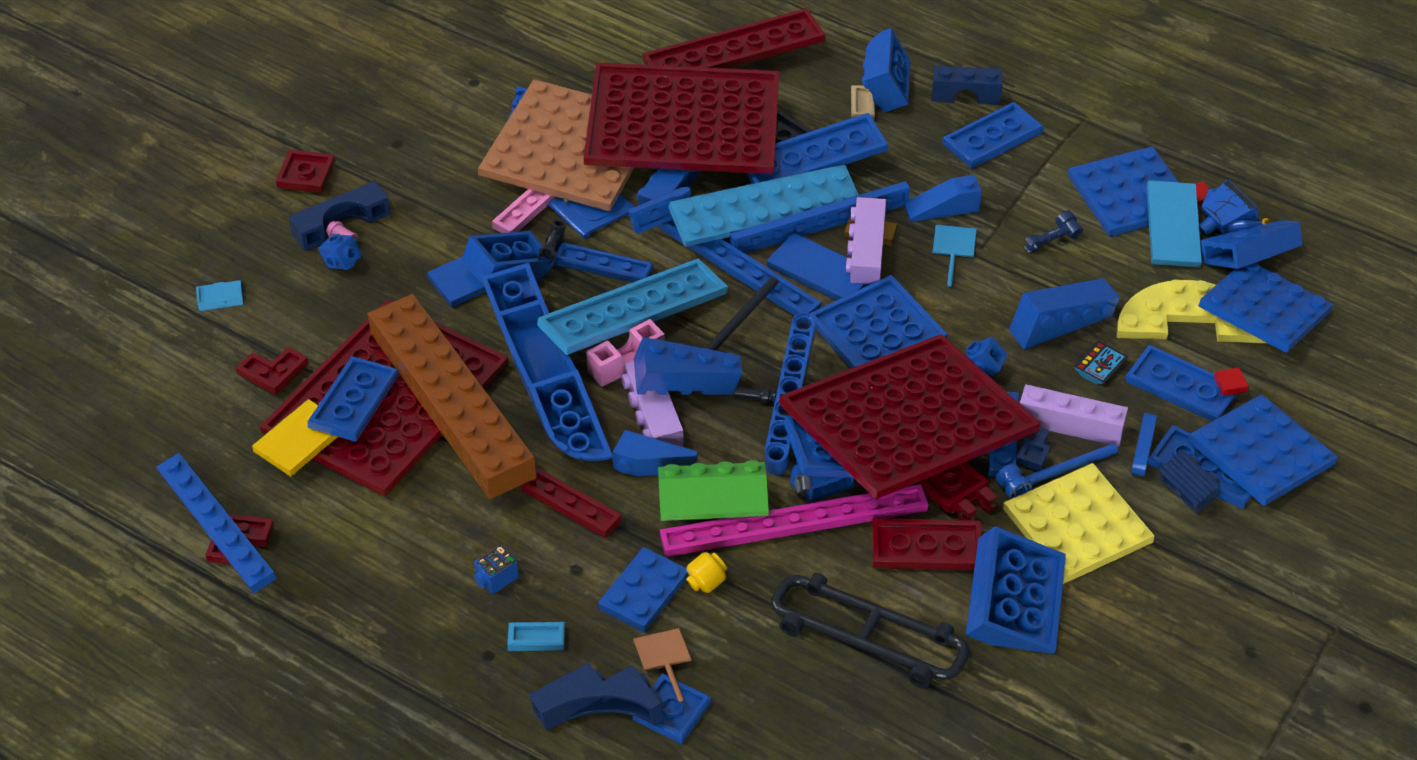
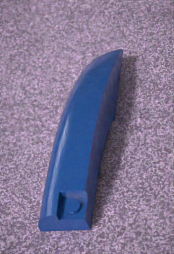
[481,262,613,461]

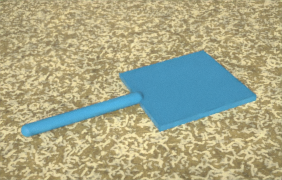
[932,225,976,287]

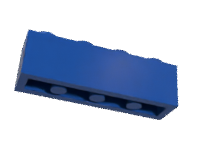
[637,169,702,205]

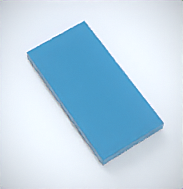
[1146,180,1202,268]

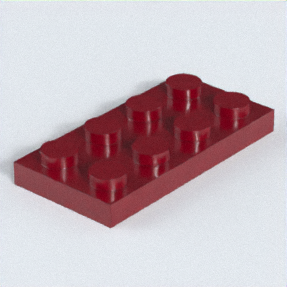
[872,518,982,570]

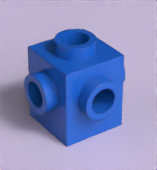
[317,234,362,270]
[965,337,1008,376]

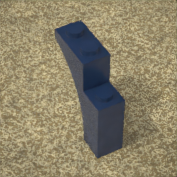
[529,663,665,731]

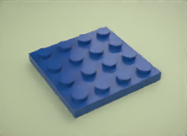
[1067,146,1179,237]
[1198,263,1333,353]
[809,275,948,368]
[1188,394,1338,506]

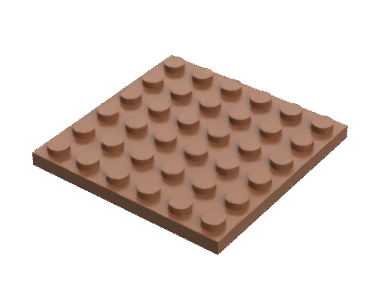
[478,79,635,211]

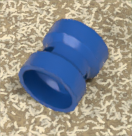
[996,464,1032,499]

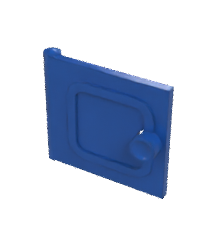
[548,194,635,239]

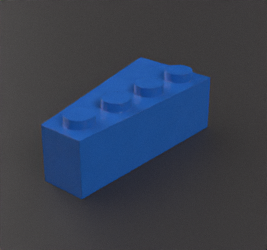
[1009,278,1120,350]
[634,337,743,395]

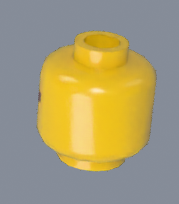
[686,552,727,593]

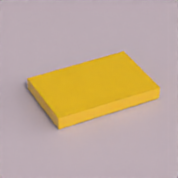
[252,399,338,477]

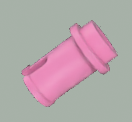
[326,221,358,241]

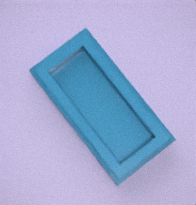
[508,622,565,651]

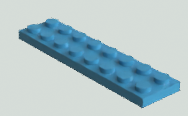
[668,164,859,247]
[537,258,728,355]

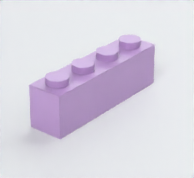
[846,197,886,284]
[621,361,684,447]
[1020,384,1128,447]

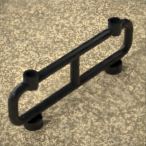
[771,573,970,688]

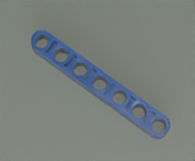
[765,312,815,475]

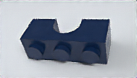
[932,66,1002,105]

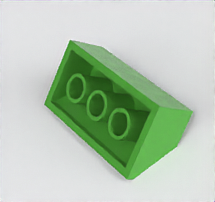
[658,460,769,521]

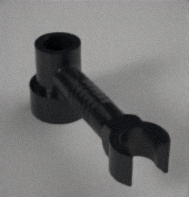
[537,219,566,264]

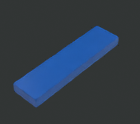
[554,242,654,283]

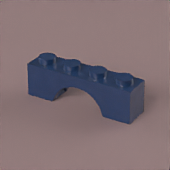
[289,181,391,251]

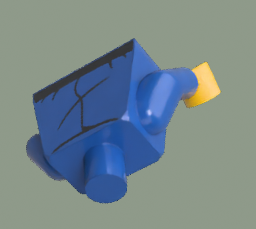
[1199,179,1270,236]

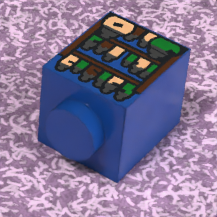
[474,545,519,595]

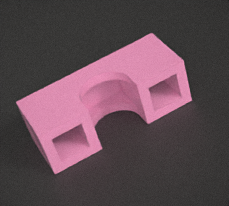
[586,319,665,387]

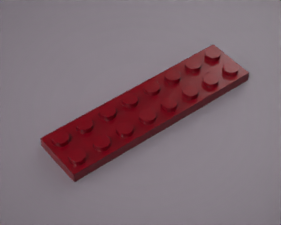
[642,8,826,69]

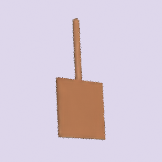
[633,628,691,702]

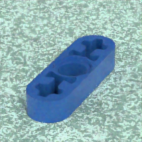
[1131,413,1157,477]

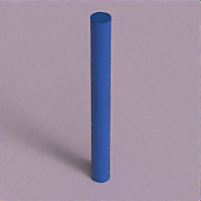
[1025,443,1118,485]

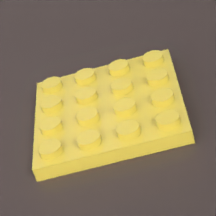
[1003,463,1155,584]

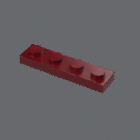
[520,467,622,538]

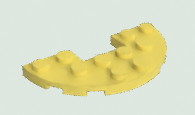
[1116,280,1267,343]

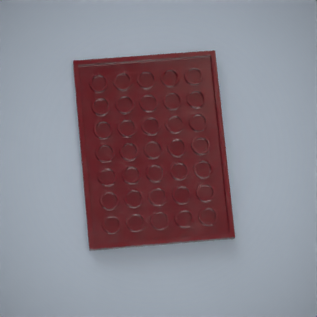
[583,62,779,174]
[260,299,509,497]
[779,334,1041,500]

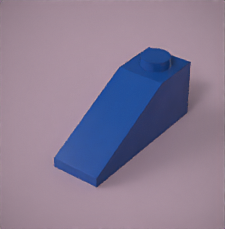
[904,175,981,222]
[612,430,698,476]

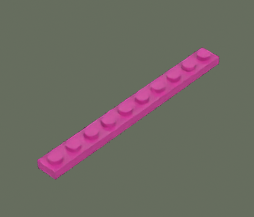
[660,484,928,557]

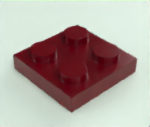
[276,149,336,193]

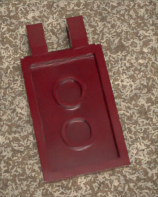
[914,462,997,521]

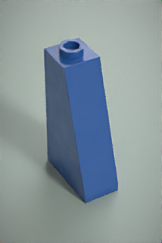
[1201,220,1302,269]

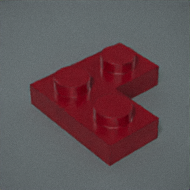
[236,347,309,395]
[205,514,275,565]

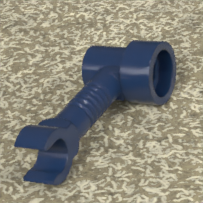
[1024,210,1083,253]

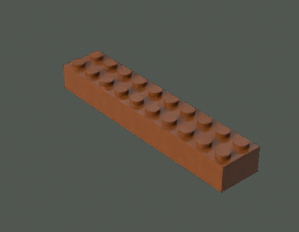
[367,294,536,500]

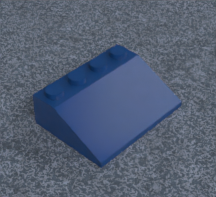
[966,526,1066,654]

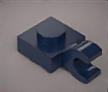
[1016,427,1051,471]

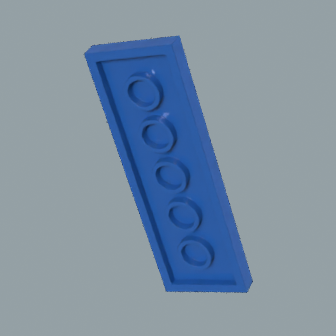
[746,113,888,184]

